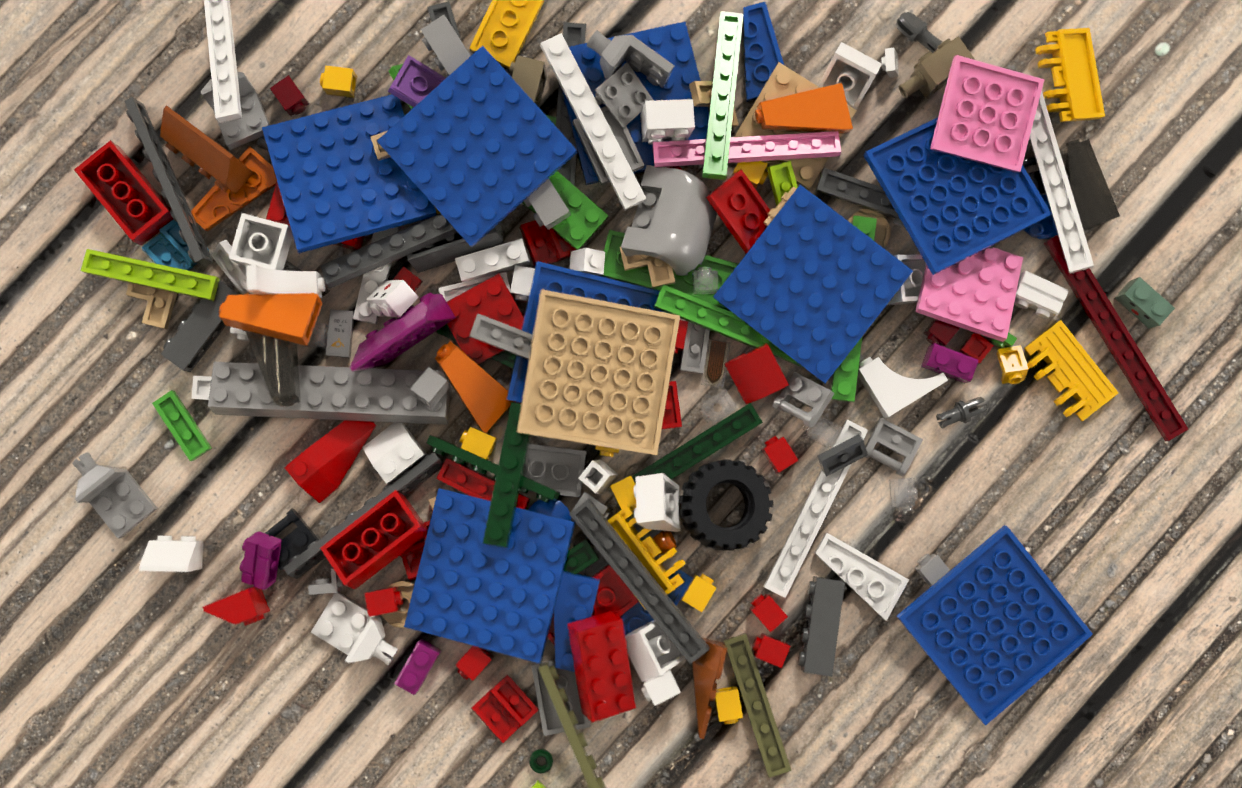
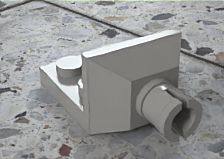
[587,30,674,88]
[201,71,270,150]
[72,452,158,538]

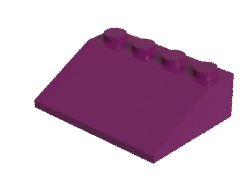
[350,293,456,372]

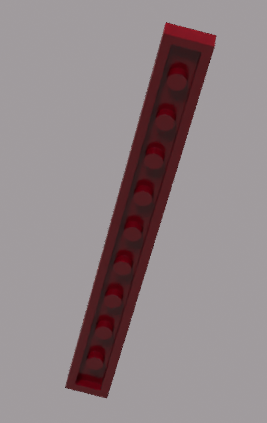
[1044,235,1188,441]

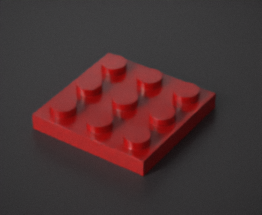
[447,273,524,365]

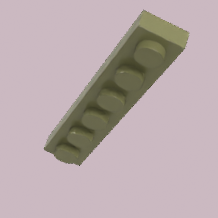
[723,633,792,778]
[538,662,606,788]

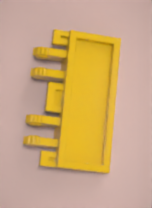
[1035,28,1105,122]
[1024,320,1119,421]
[607,505,686,610]

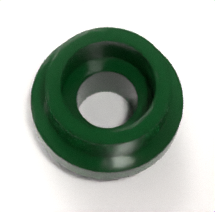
[529,749,553,774]

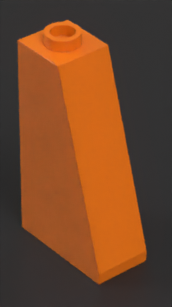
[755,83,853,134]
[219,293,323,346]
[435,341,514,433]

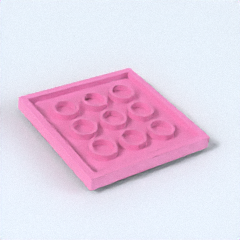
[930,55,1044,172]
[915,247,1023,342]

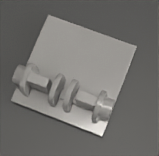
[595,62,654,128]

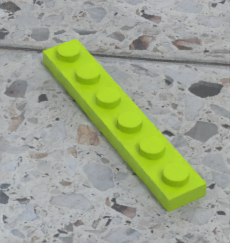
[80,249,220,301]

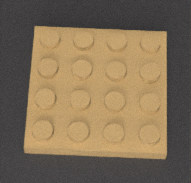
[734,62,857,190]

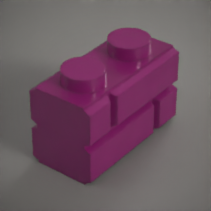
[921,343,978,384]
[240,531,282,590]
[394,639,442,695]

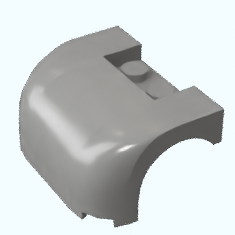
[621,165,717,276]

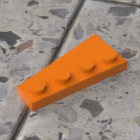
[191,146,277,231]

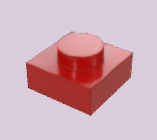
[393,266,423,292]
[959,332,994,364]

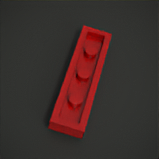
[436,458,530,509]

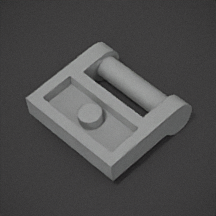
[773,372,834,427]
[865,418,923,477]

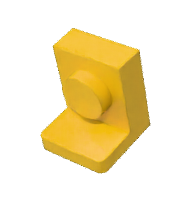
[996,345,1029,384]

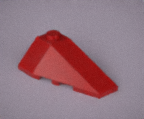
[284,420,377,503]

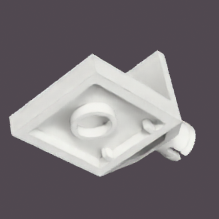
[311,592,399,665]

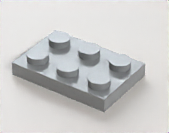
[572,106,644,186]
[522,444,586,498]
[531,660,591,736]

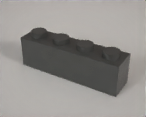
[407,224,504,273]
[161,281,241,372]
[798,576,845,677]

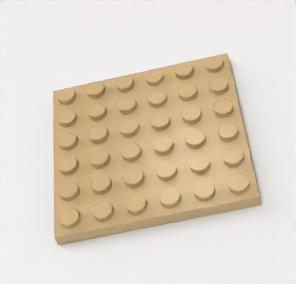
[517,289,680,455]

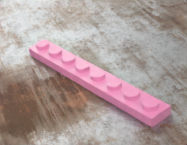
[652,131,841,167]

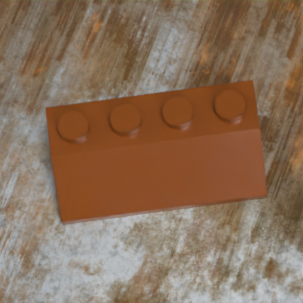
[160,105,253,194]

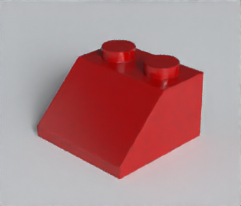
[202,587,270,626]

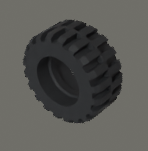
[679,459,773,551]

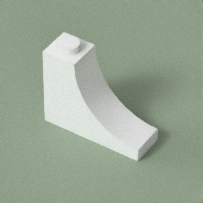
[246,265,325,298]
[858,357,948,418]

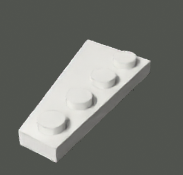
[814,533,909,621]

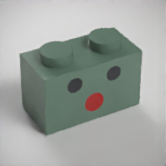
[1115,277,1175,329]

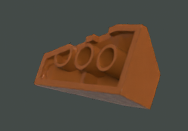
[692,638,727,739]

